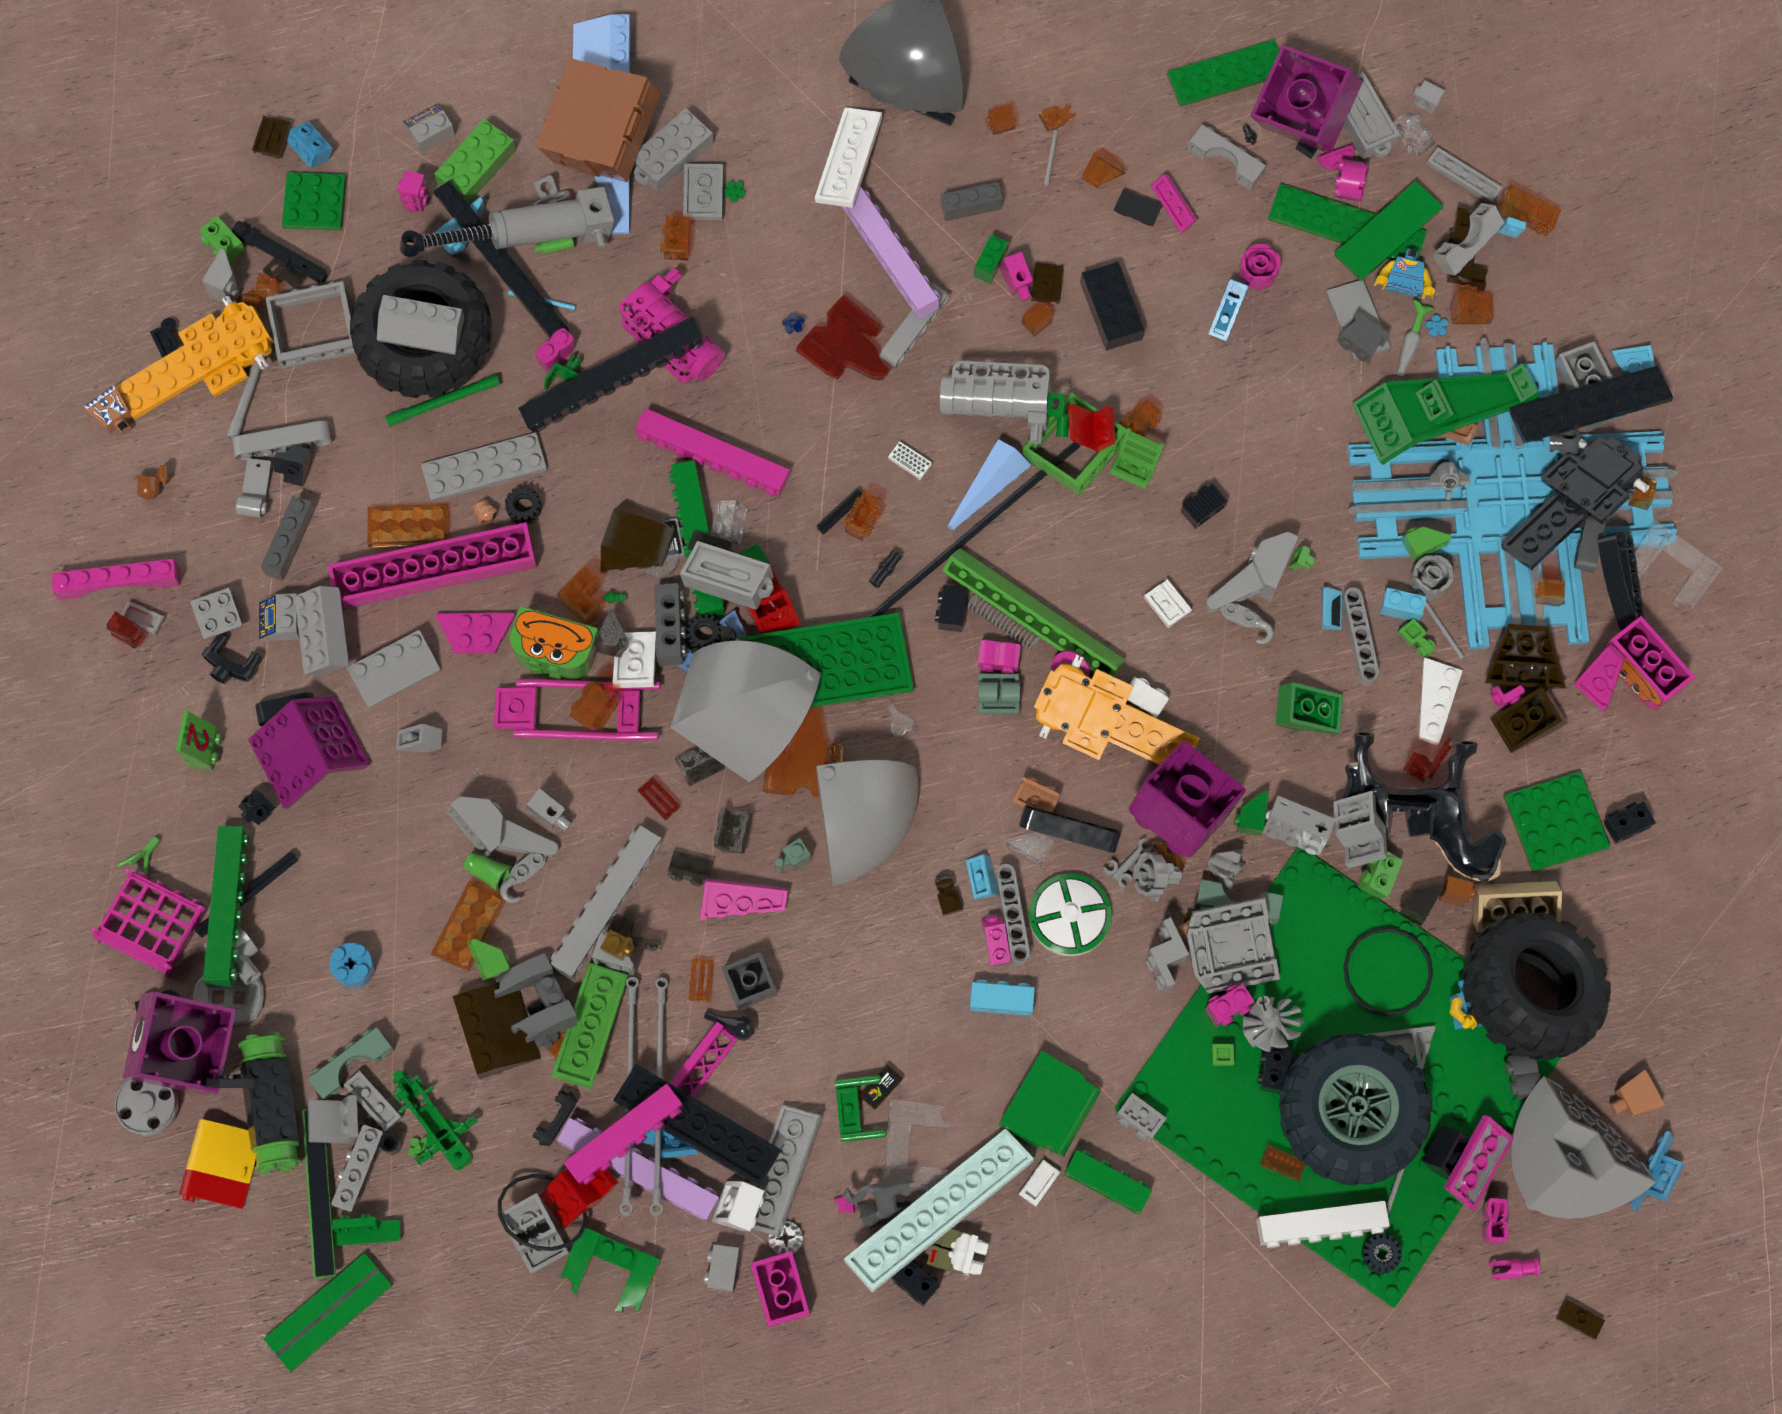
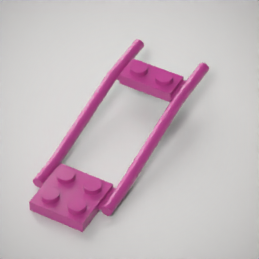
[494,679,661,741]

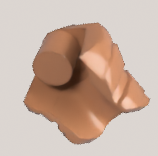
[472,499,497,524]

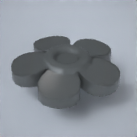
[535,1033,559,1050]

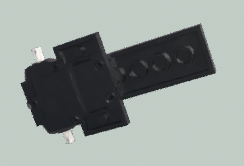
[1501,436,1649,571]

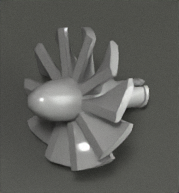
[1243,996,1304,1052]

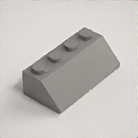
[377,295,464,355]
[347,630,441,709]

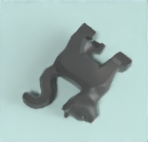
[844,1179,911,1228]

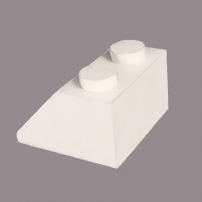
[712,1181,764,1231]

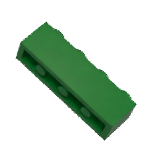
[1064,1150,1152,1215]

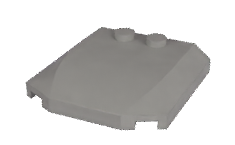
[1186,897,1280,994]

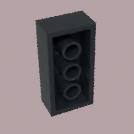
[1080,262,1145,351]

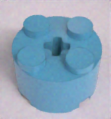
[330,943,375,989]

